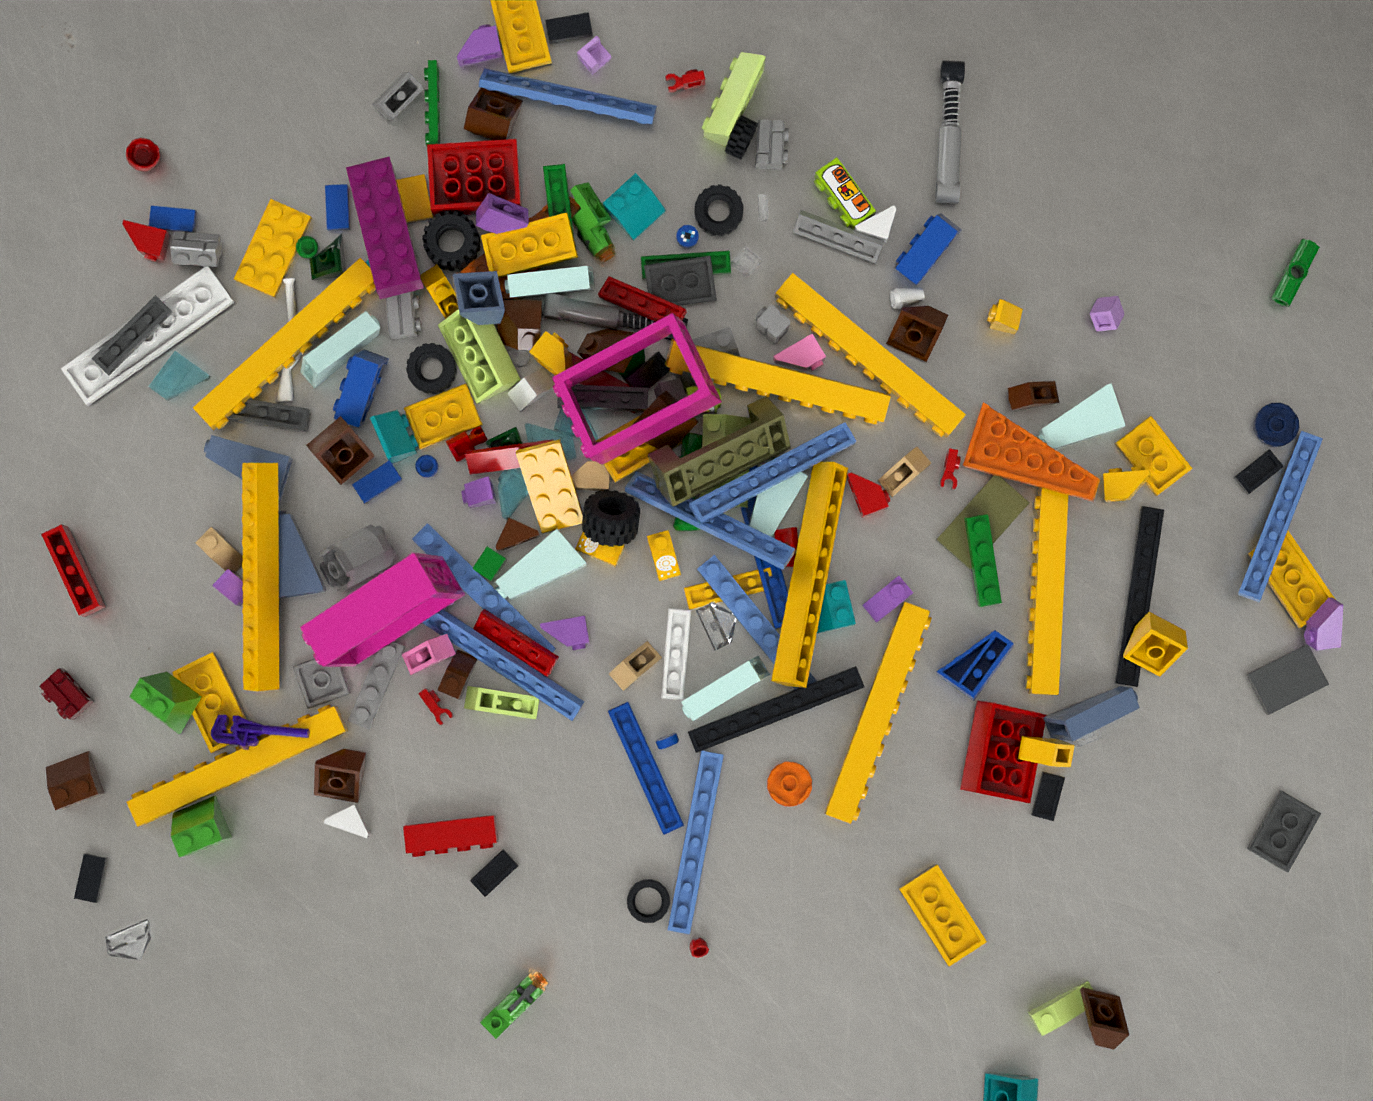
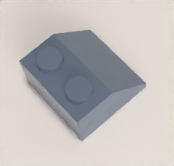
[452,271,505,325]

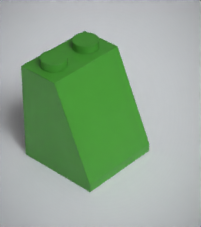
[129,671,202,734]
[171,796,232,858]

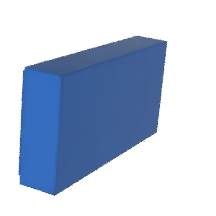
[325,184,350,231]
[149,206,197,233]
[352,461,402,504]

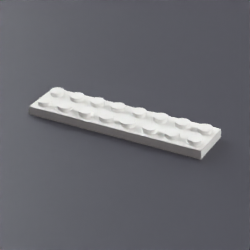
[61,266,235,406]

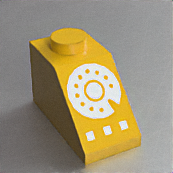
[647,530,681,581]
[575,532,625,567]

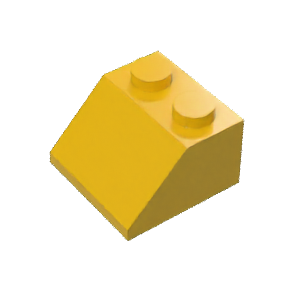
[529,331,573,375]
[1123,612,1188,677]

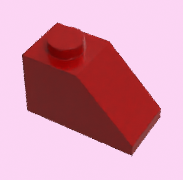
[122,220,171,262]
[847,472,891,518]

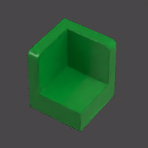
[473,546,507,582]

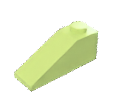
[464,686,539,719]
[1028,981,1093,1036]

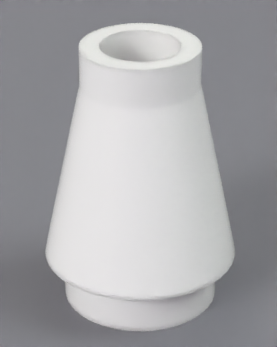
[890,288,924,310]

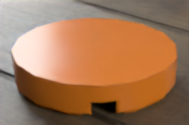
[767,762,812,807]

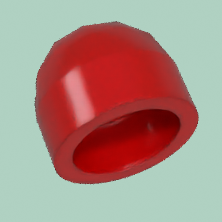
[690,937,709,958]

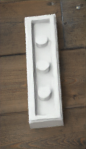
[661,608,691,700]

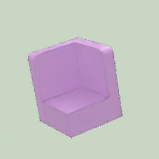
[577,36,611,75]
[1090,296,1124,331]

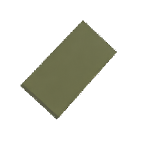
[936,475,1030,570]

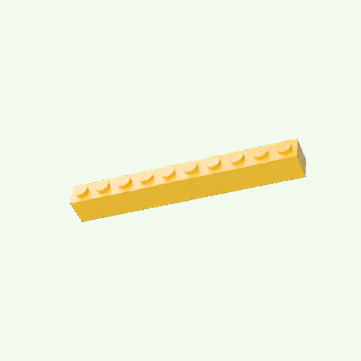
[193,257,376,431]
[775,273,966,438]
[665,339,891,424]
[771,462,848,688]
[242,463,279,691]
[1025,486,1068,695]
[824,602,932,824]
[126,704,348,827]

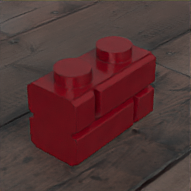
[39,668,94,720]

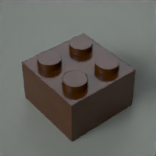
[306,416,375,485]

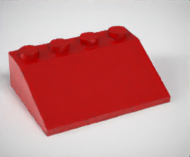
[427,139,522,217]
[960,700,1047,803]

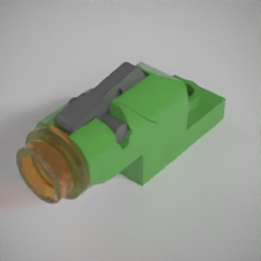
[570,182,616,263]
[480,970,549,1039]

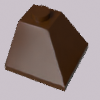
[497,299,542,350]
[886,306,948,362]
[577,328,635,373]
[314,749,366,803]
[1080,987,1130,1049]

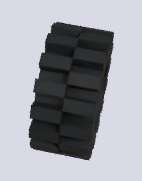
[725,115,758,160]

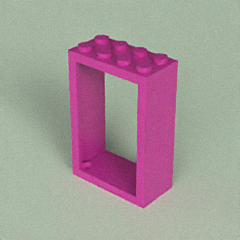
[552,313,722,465]
[300,553,465,667]

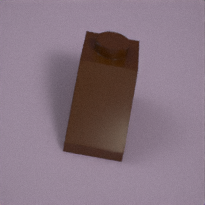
[1007,381,1059,410]
[437,649,478,700]

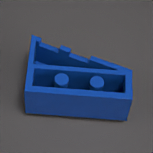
[895,213,962,285]
[333,349,389,428]
[936,630,1014,701]

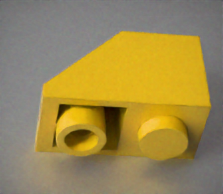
[420,264,459,319]
[987,299,1023,334]
[1103,466,1151,502]
[1018,736,1075,767]

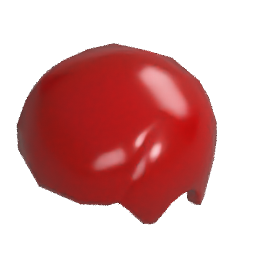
[126,138,160,172]

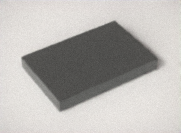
[644,255,717,306]
[1247,644,1329,715]
[1247,790,1321,872]

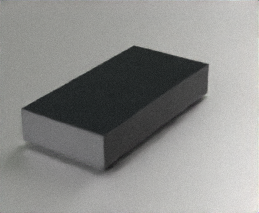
[545,12,593,43]
[624,351,670,389]
[1233,449,1284,495]
[1031,771,1065,821]
[470,849,519,897]
[74,853,108,903]

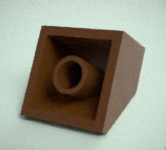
[463,87,523,140]
[631,390,698,450]
[46,751,104,810]

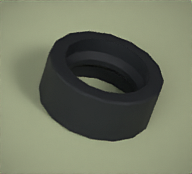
[627,879,670,923]

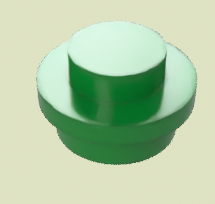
[296,236,318,258]

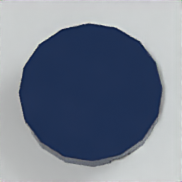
[1253,403,1299,447]

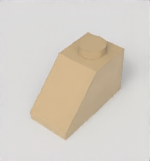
[878,447,931,497]
[572,461,610,491]
[195,527,243,572]
[609,641,662,691]

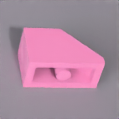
[773,334,826,371]
[402,634,456,675]

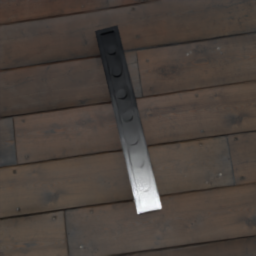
[1114,506,1164,687]
[688,666,865,753]

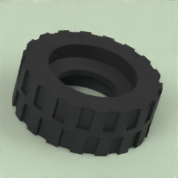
[694,184,744,236]
[406,343,457,394]

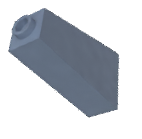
[204,435,293,502]
[279,511,326,598]
[1043,686,1140,742]

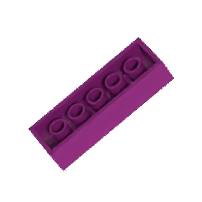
[346,157,424,300]

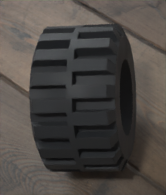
[422,211,480,271]
[582,490,641,547]

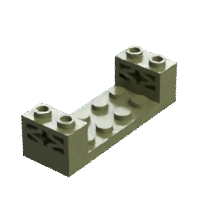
[648,396,791,507]

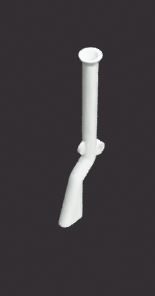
[276,278,309,403]

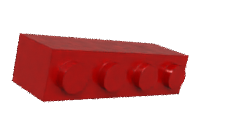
[41,524,106,617]
[403,815,498,857]

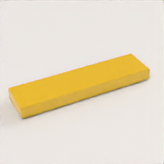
[684,568,772,610]

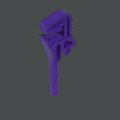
[211,714,310,750]

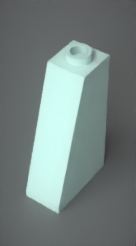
[505,266,595,298]
[300,311,380,389]
[1037,383,1126,450]
[749,456,808,537]
[495,529,587,600]
[681,656,770,721]

